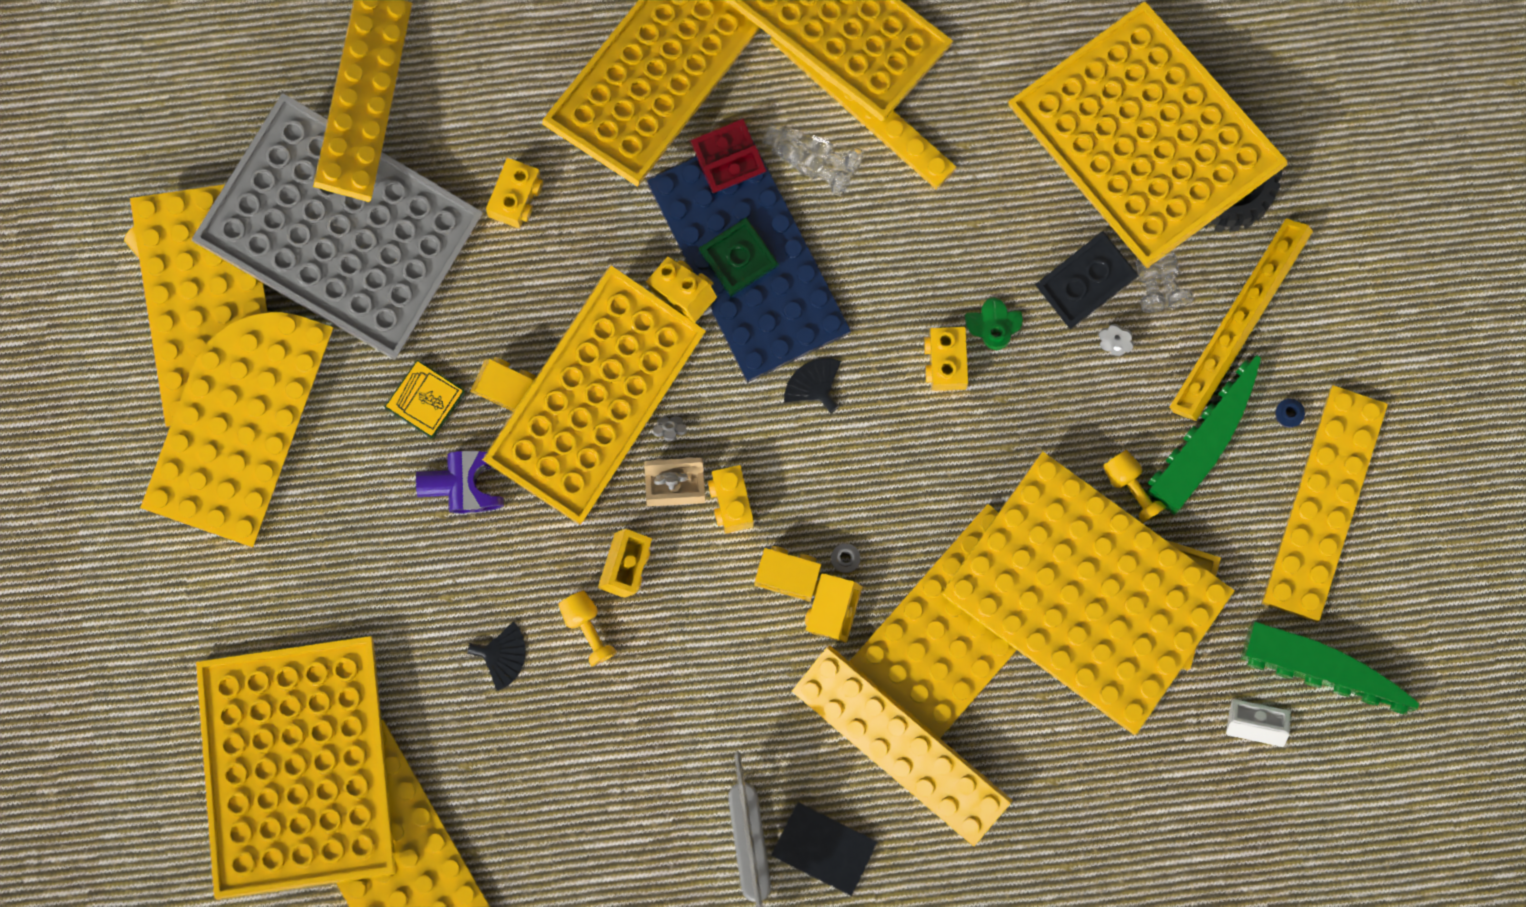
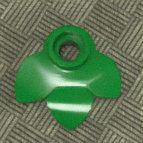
[965,297,1023,350]

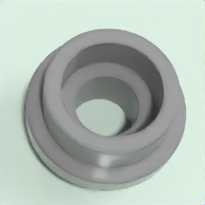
[831,544,860,573]

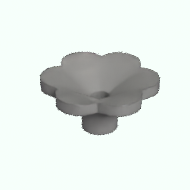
[1099,324,1134,356]

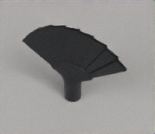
[784,358,841,414]
[467,621,526,691]

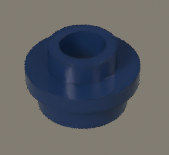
[1275,399,1305,428]

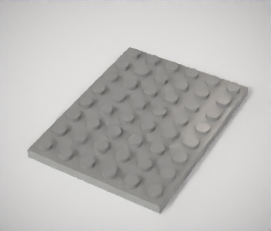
[192,93,483,360]

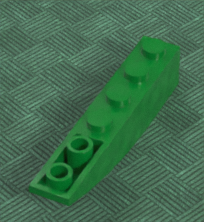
[1147,355,1261,515]
[1240,622,1419,715]

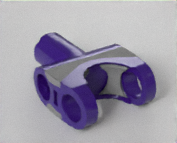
[416,451,504,514]

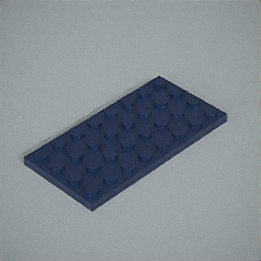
[646,135,851,383]

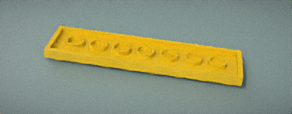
[313,0,412,202]
[1261,385,1388,623]
[792,645,1013,846]

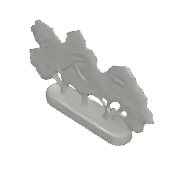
[728,752,771,907]

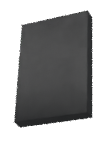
[1035,231,1139,330]
[771,801,878,896]

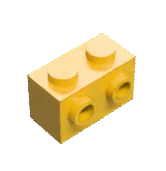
[486,158,543,229]
[646,256,717,322]
[924,327,968,391]
[470,357,537,412]
[707,465,754,534]
[598,528,652,598]
[754,546,821,602]
[805,573,863,643]

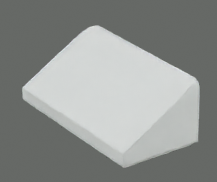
[1226,699,1291,746]

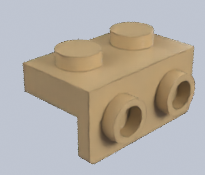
[644,457,705,507]

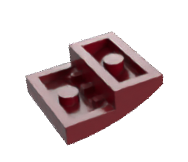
[690,118,766,193]

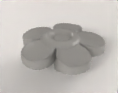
[653,416,687,441]
[654,472,688,490]

